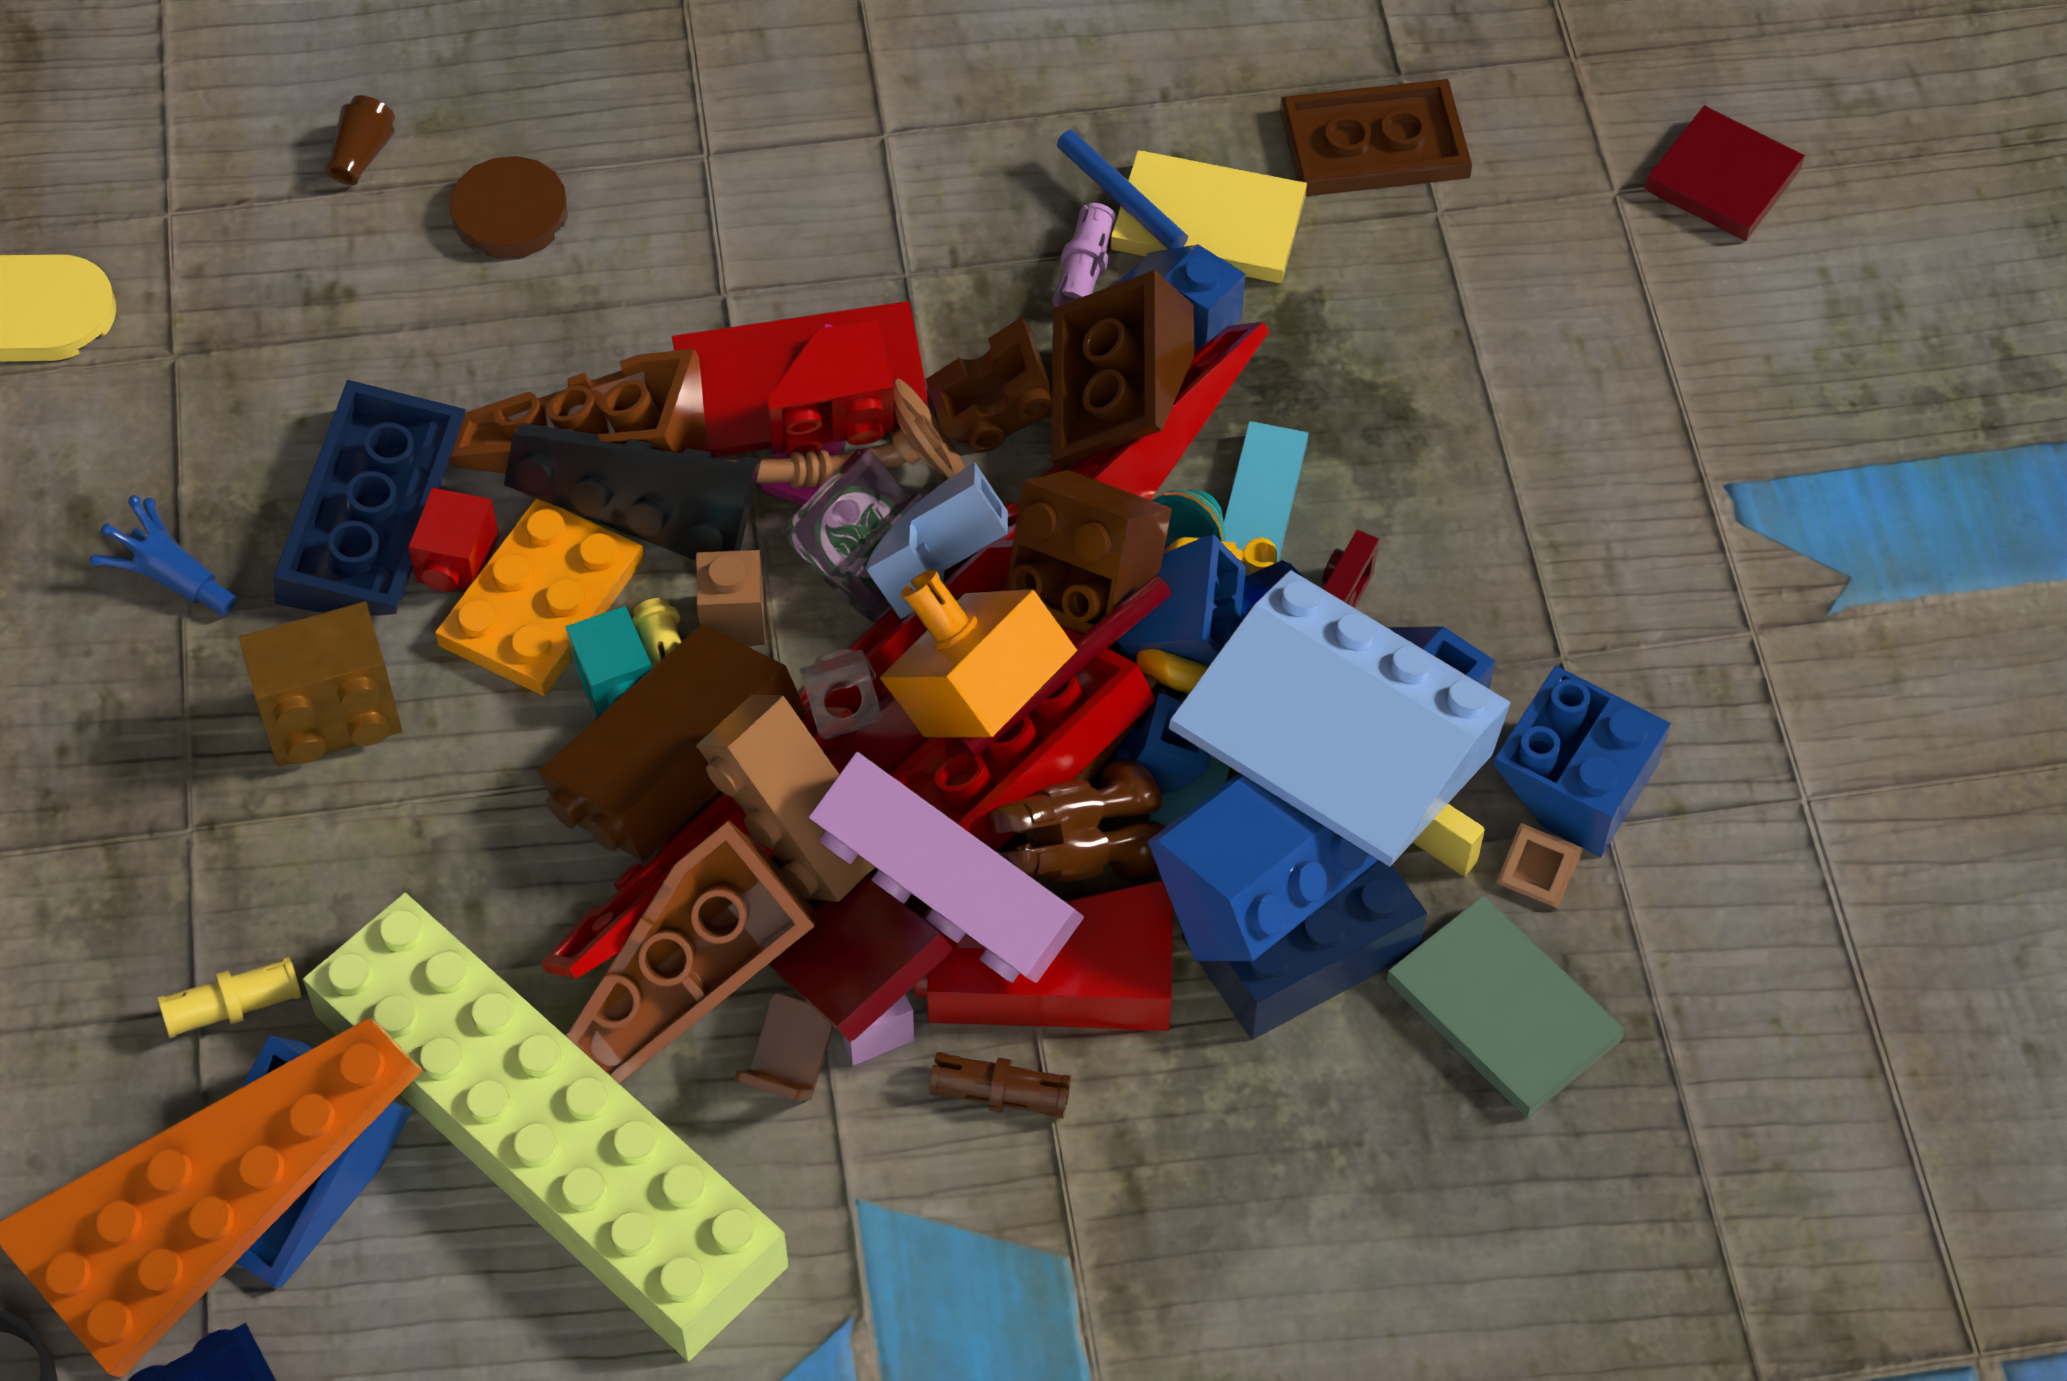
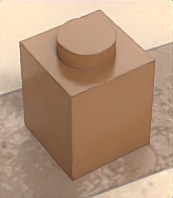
[696,550,765,645]

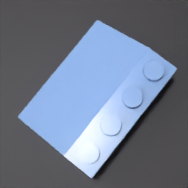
[1169,570,1511,867]

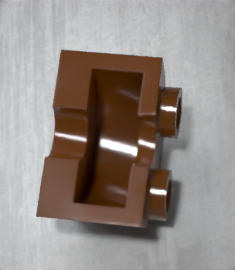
[926,317,1052,452]

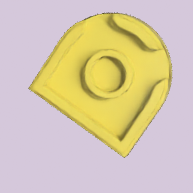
[0,254,116,362]

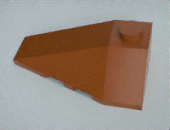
[449,349,707,474]
[566,820,818,1084]

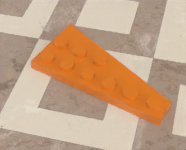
[0,1018,423,1378]

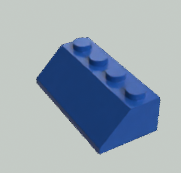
[1148,773,1378,961]

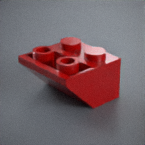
[767,318,894,455]

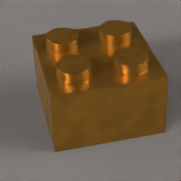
[238,601,403,768]

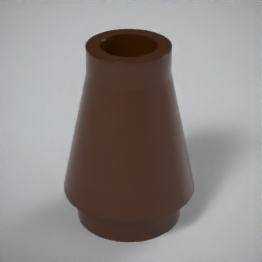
[325,95,395,185]

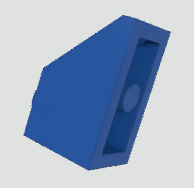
[1117,244,1246,350]

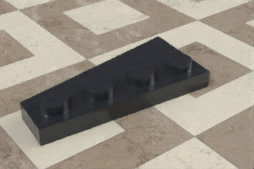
[504,423,761,561]

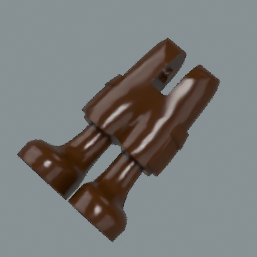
[989,759,1165,882]

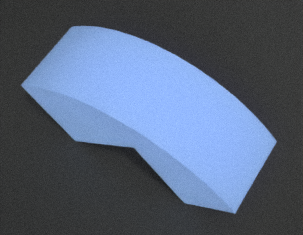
[866,462,1008,619]

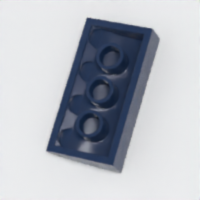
[273,380,466,616]

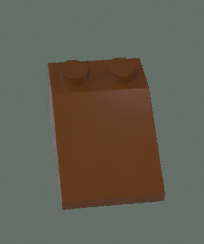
[1051,270,1194,467]

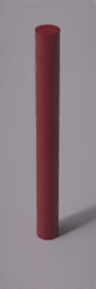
[957,575,1172,759]

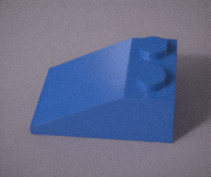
[236,1035,414,1288]

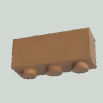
[696,695,875,902]

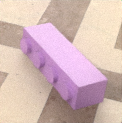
[809,752,1084,983]

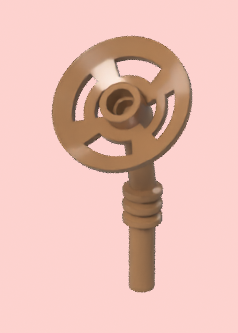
[727,379,965,488]

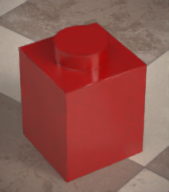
[409,487,499,592]

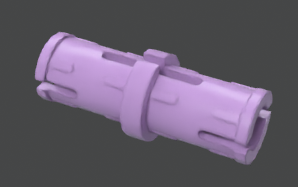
[1052,203,1116,307]

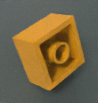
[880,569,1077,737]

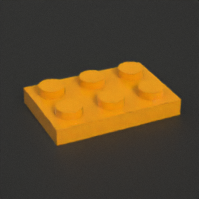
[435,498,644,697]

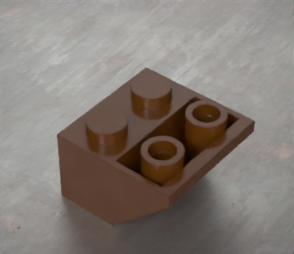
[1005,470,1172,634]

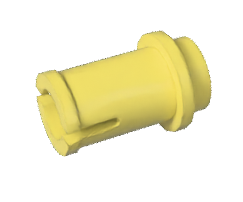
[632,598,681,668]

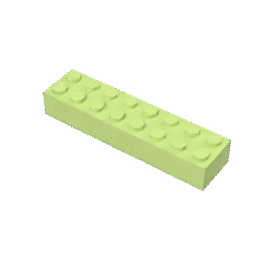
[303,893,789,1362]

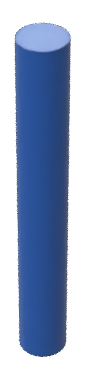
[1057,130,1188,249]

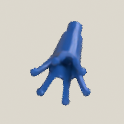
[89,495,237,617]

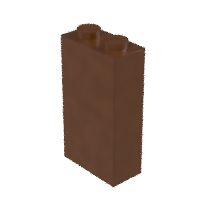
[538,624,806,862]

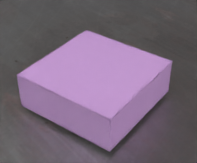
[843,995,914,1066]

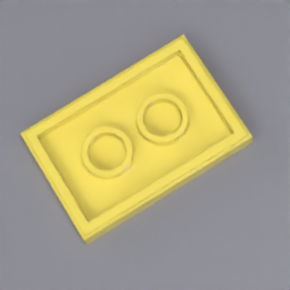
[1111,150,1307,284]

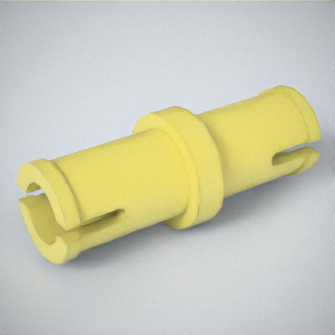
[157,957,302,1039]

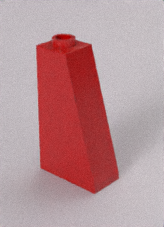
[915,881,1173,1031]

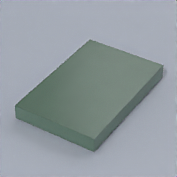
[1386,895,1626,1119]

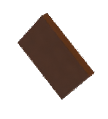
[1280,79,1472,196]

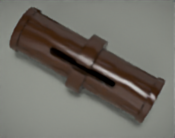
[929,1052,1071,1119]

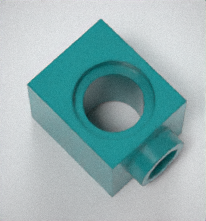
[565,606,652,718]

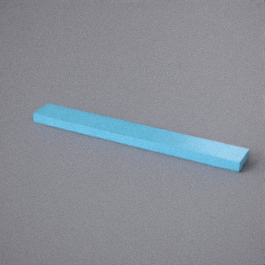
[1149,421,1309,827]

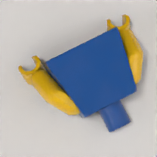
[1107,534,1278,694]

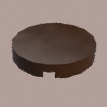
[450,156,568,259]

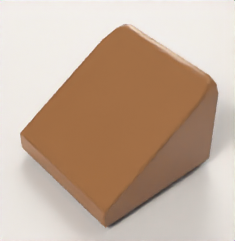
[1496,823,1584,908]

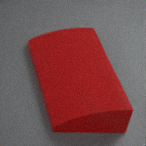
[672,301,930,457]
[890,624,1156,852]

